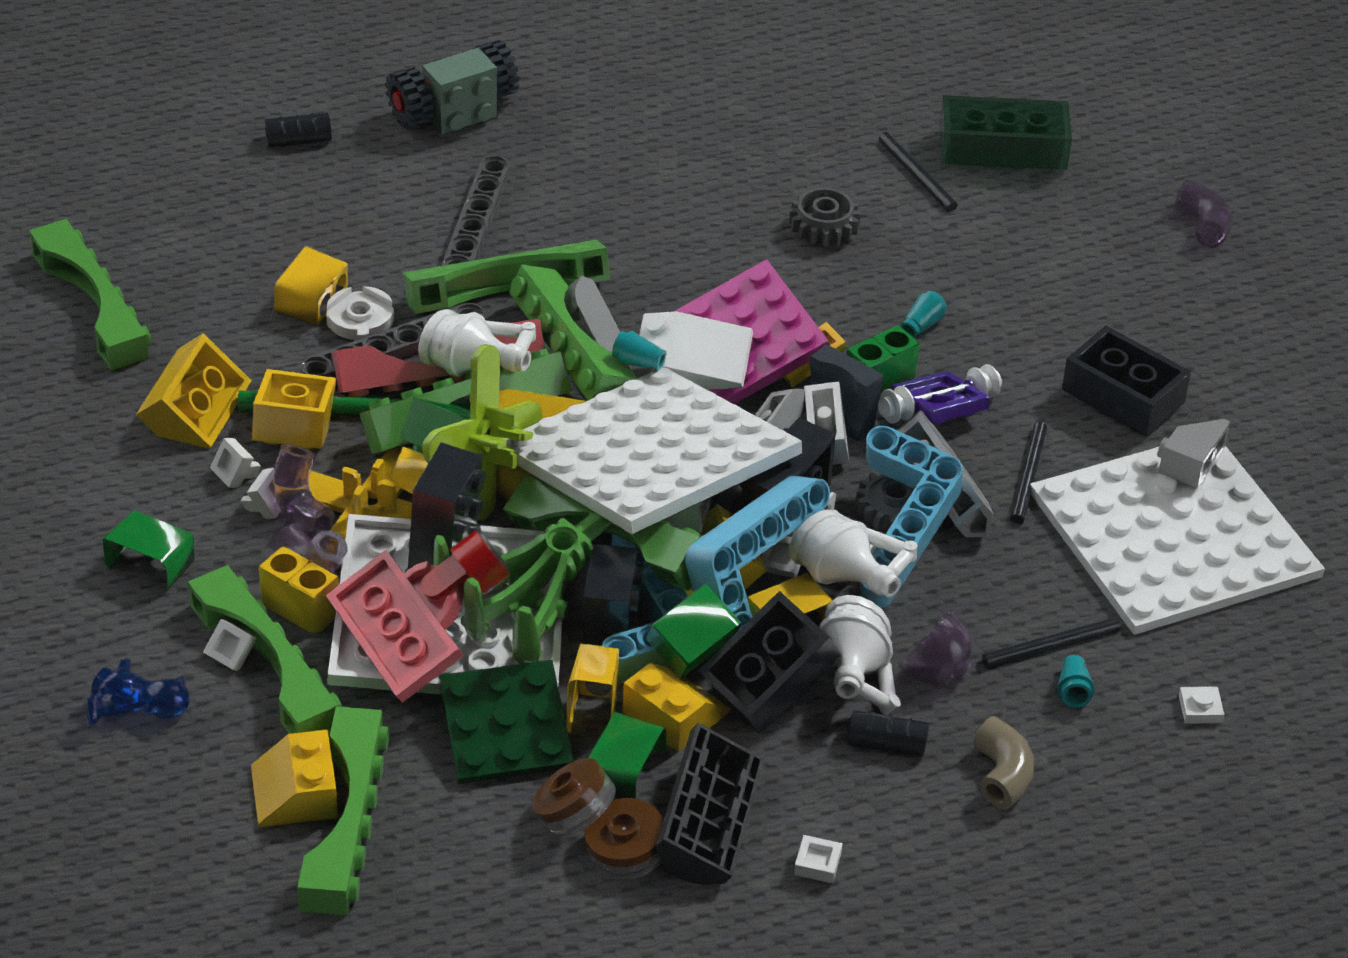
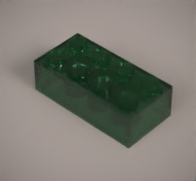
[939,95,1072,170]

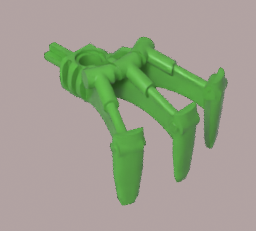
[433,511,611,664]

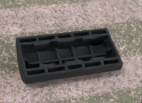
[656,723,765,885]

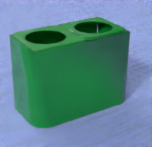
[846,325,920,398]
[102,510,195,592]
[646,584,742,678]
[588,712,666,799]

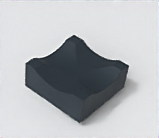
[803,345,883,442]

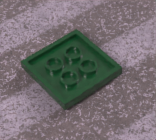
[438,659,574,784]

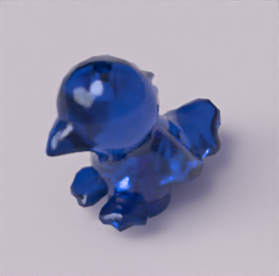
[87,658,190,725]

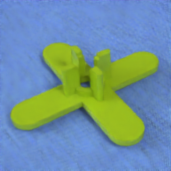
[422,344,542,521]

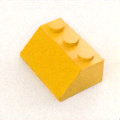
[136,333,252,449]

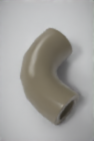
[974,716,1035,810]

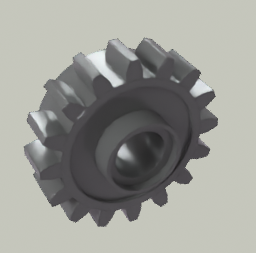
[789,188,861,247]
[855,472,934,533]

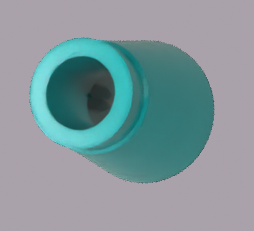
[901,291,947,338]
[612,331,667,370]
[1057,655,1095,708]

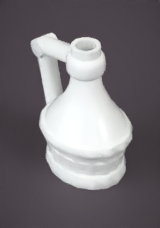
[418,309,536,377]
[789,509,918,598]
[819,595,901,715]

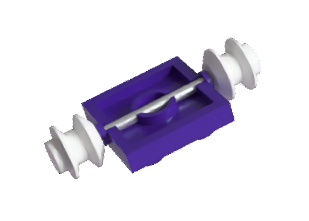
[878,364,1002,424]

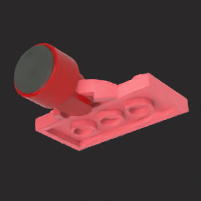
[326,530,511,703]

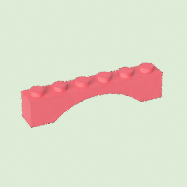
[332,319,545,397]

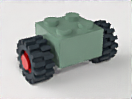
[385,39,520,135]

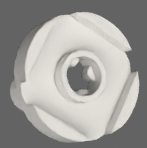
[326,286,394,341]

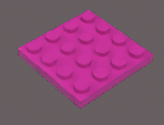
[674,259,830,404]

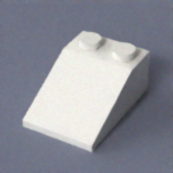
[632,311,753,390]

